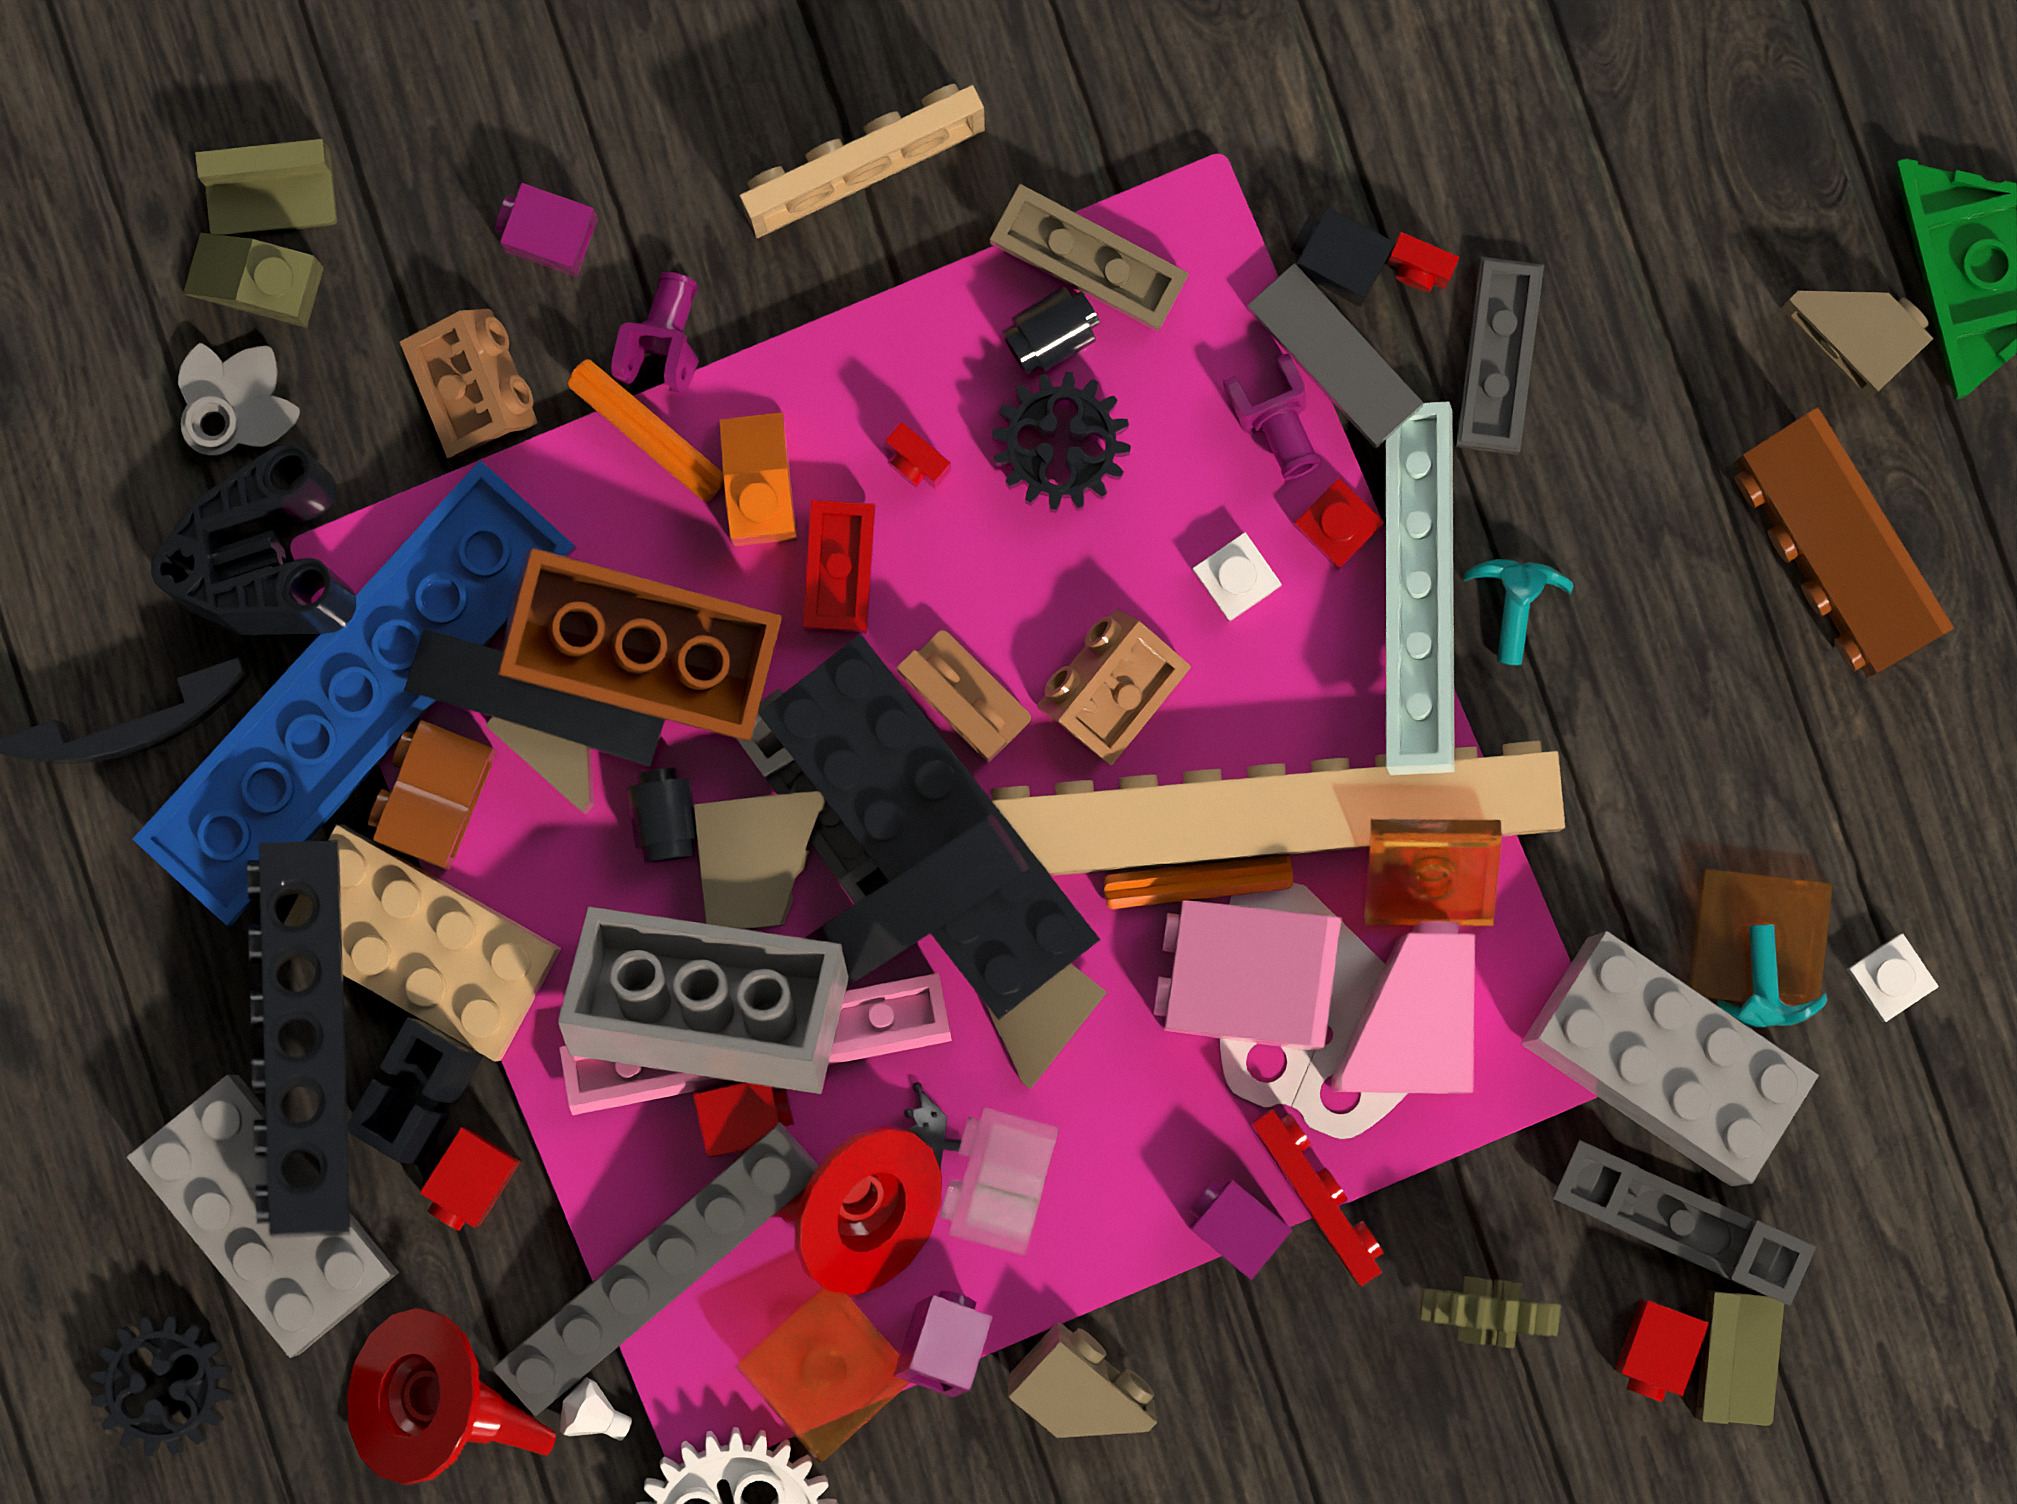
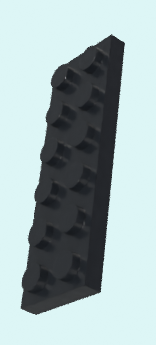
[758,634,1101,1020]

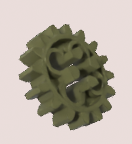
[1418,1276,1561,1348]

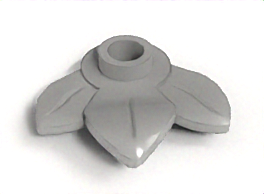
[178,343,300,456]

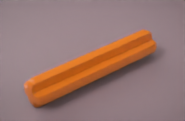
[567,359,724,502]
[1103,855,1294,909]

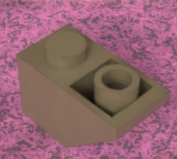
[1007,1321,1157,1438]

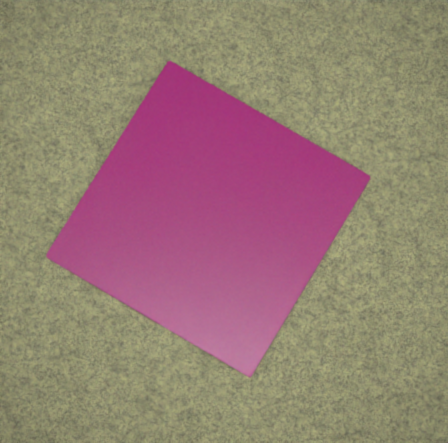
[290,153,1598,1465]

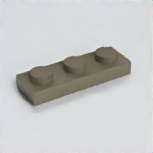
[990,184,1189,332]

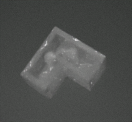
[940,1107,1059,1255]

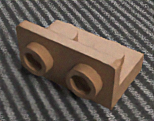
[400,309,537,458]
[1037,609,1192,766]
[896,630,1031,764]

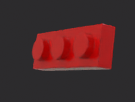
[1250,1110,1383,1287]

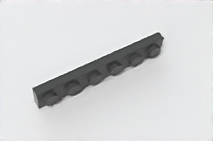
[493,1122,819,1417]

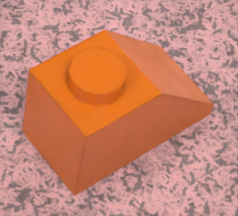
[720,412,798,547]

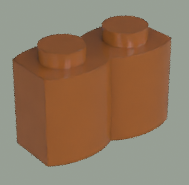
[368,720,497,871]

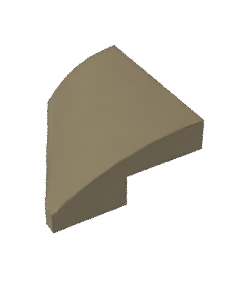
[694,791,828,930]
[986,964,1107,1089]

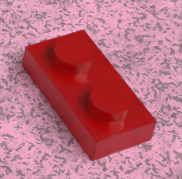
[803,500,876,633]

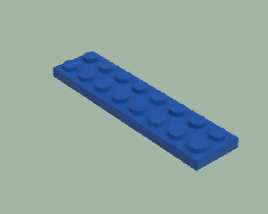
[132,460,576,926]

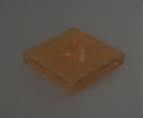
[1364,819,1502,926]
[1690,869,1833,1006]
[734,1287,910,1463]

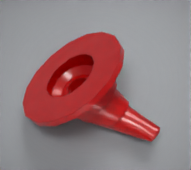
[771,1126,942,1295]
[347,1308,556,1485]

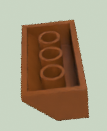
[1734,407,1954,678]
[498,548,782,742]

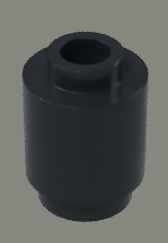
[1001,286,1101,375]
[626,767,697,863]

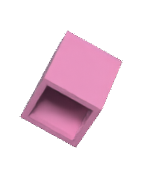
[1153,900,1341,1052]
[1331,921,1474,1094]

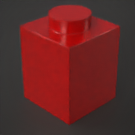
[693,1082,794,1158]
[420,1127,521,1231]
[1615,1298,1709,1402]

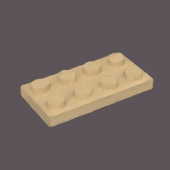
[740,84,985,238]
[284,824,562,1062]

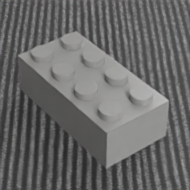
[558,906,849,1094]
[1520,931,1819,1186]
[127,1075,399,1358]

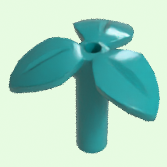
[1463,559,1573,665]
[1716,924,1827,1028]

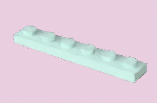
[1386,402,1454,775]

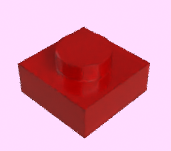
[1387,232,1459,292]
[885,421,951,489]
[1293,478,1385,570]

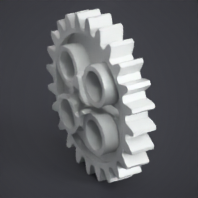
[636,1427,838,1504]

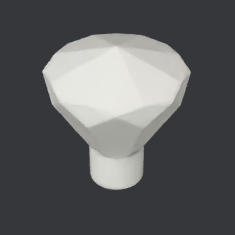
[559,1377,632,1441]

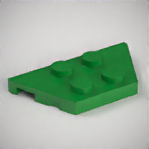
[1893,159,2017,400]

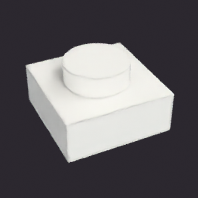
[1192,532,1282,623]
[1846,934,1939,1022]

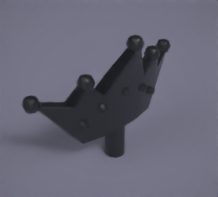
[904,1082,965,1170]

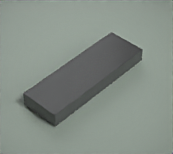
[1455,257,1544,455]
[1247,263,1424,449]

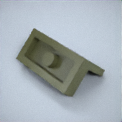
[195,139,337,236]
[1694,1290,1784,1426]

